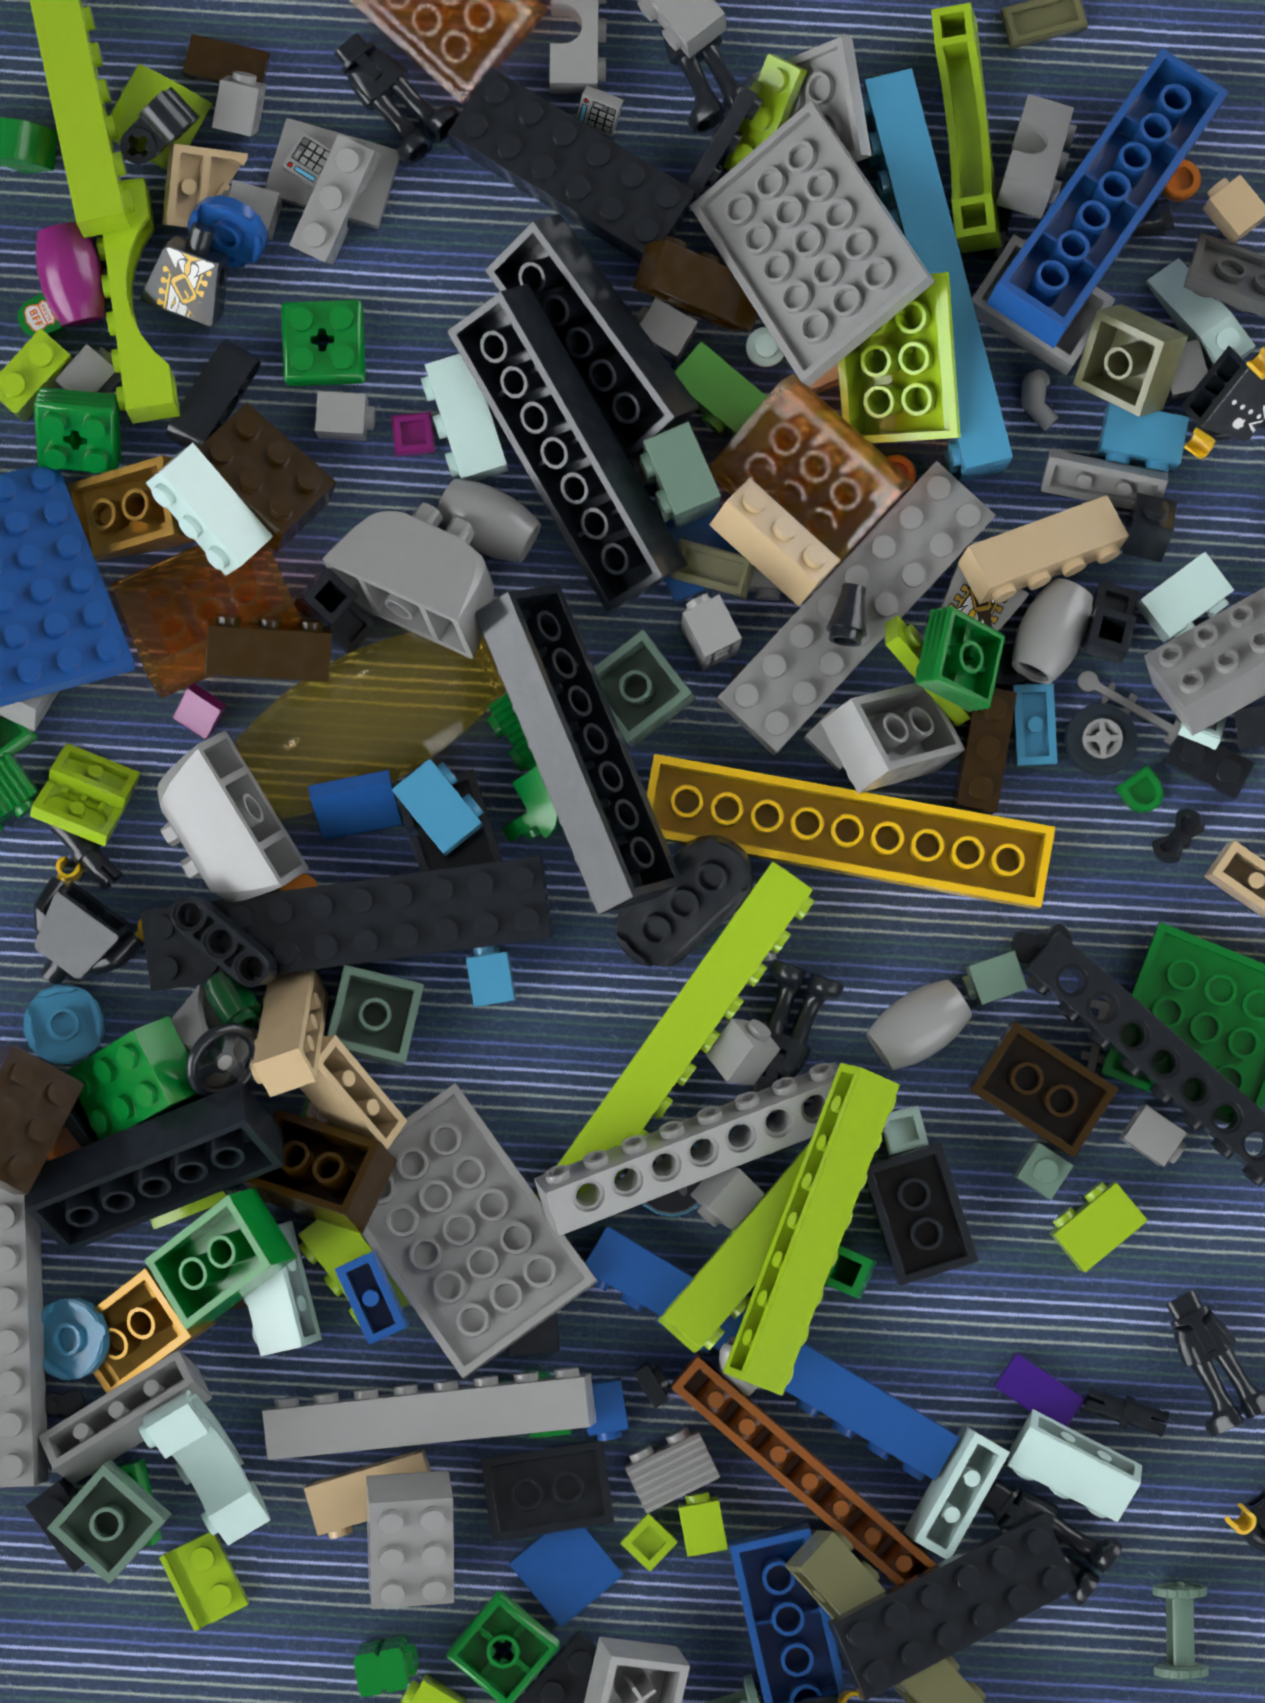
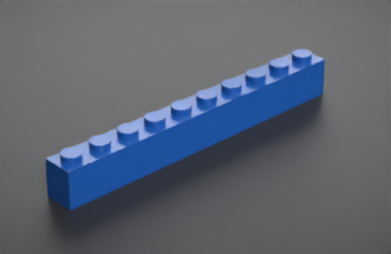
[585,1225,960,1481]

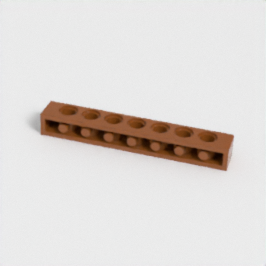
[671,1353,939,1585]

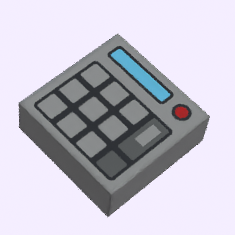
[576,85,624,137]
[282,133,331,188]

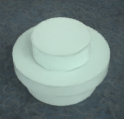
[746,327,784,368]

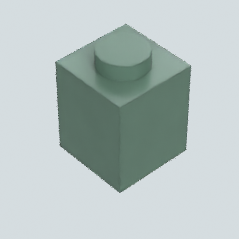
[961,950,1028,1006]
[1012,1142,1074,1200]

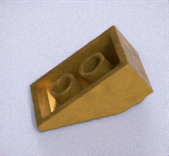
[66,455,195,561]
[93,1267,216,1393]

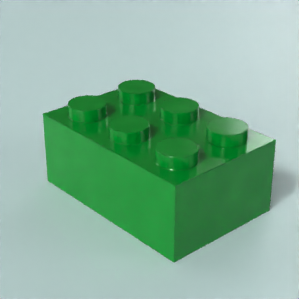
[65,1016,198,1140]
[144,1188,297,1330]

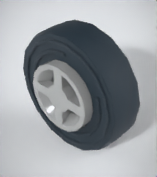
[1064,703,1138,776]

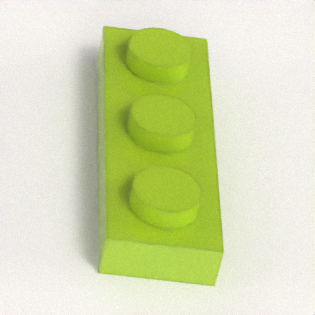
[723,54,808,170]
[884,615,971,727]

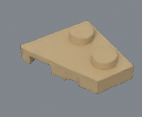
[162,144,248,228]

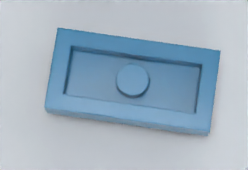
[1012,683,1058,767]

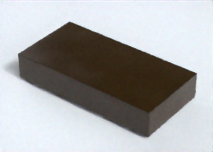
[183,34,271,84]

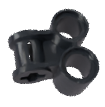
[120,87,200,164]

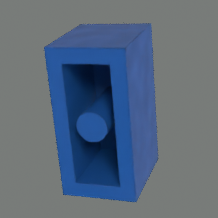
[335,1249,410,1345]

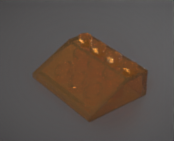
[350,0,548,104]
[709,374,913,579]
[111,544,302,699]

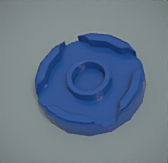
[188,195,268,268]

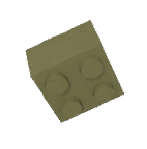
[1073,304,1188,417]

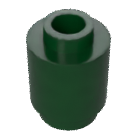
[205,970,261,1028]

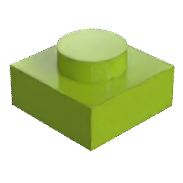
[620,1513,678,1572]

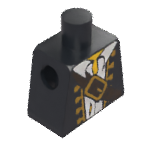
[140,222,229,327]

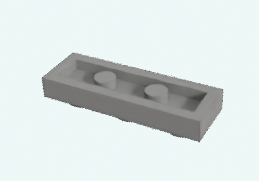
[1040,449,1168,510]

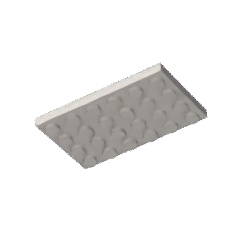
[690,101,935,387]
[362,1083,598,1379]

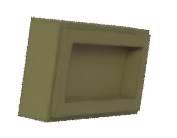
[1000,0,1088,50]
[669,538,756,599]

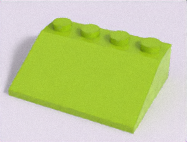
[838,272,961,445]

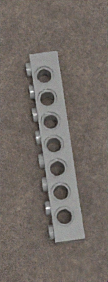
[534,1062,839,1236]

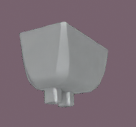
[322,502,494,659]
[157,730,309,902]

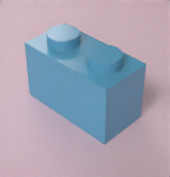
[1096,403,1189,473]
[391,759,484,856]
[466,945,517,1007]

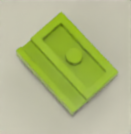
[159,1532,250,1632]

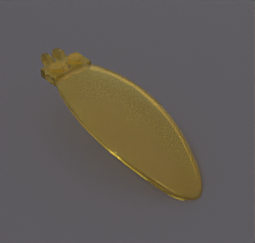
[234,632,507,820]

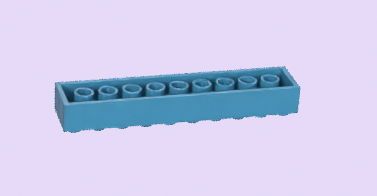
[861,68,1013,482]

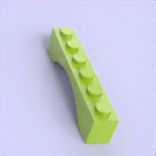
[931,2,1002,253]
[96,177,180,424]

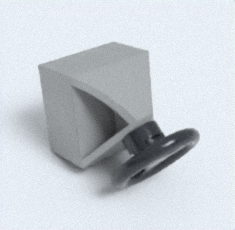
[171,984,259,1097]

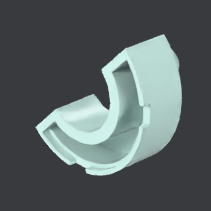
[138,1390,270,1545]

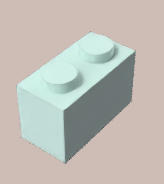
[1136,552,1234,643]

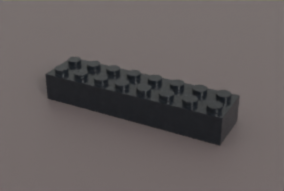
[447,283,688,612]
[475,584,683,915]

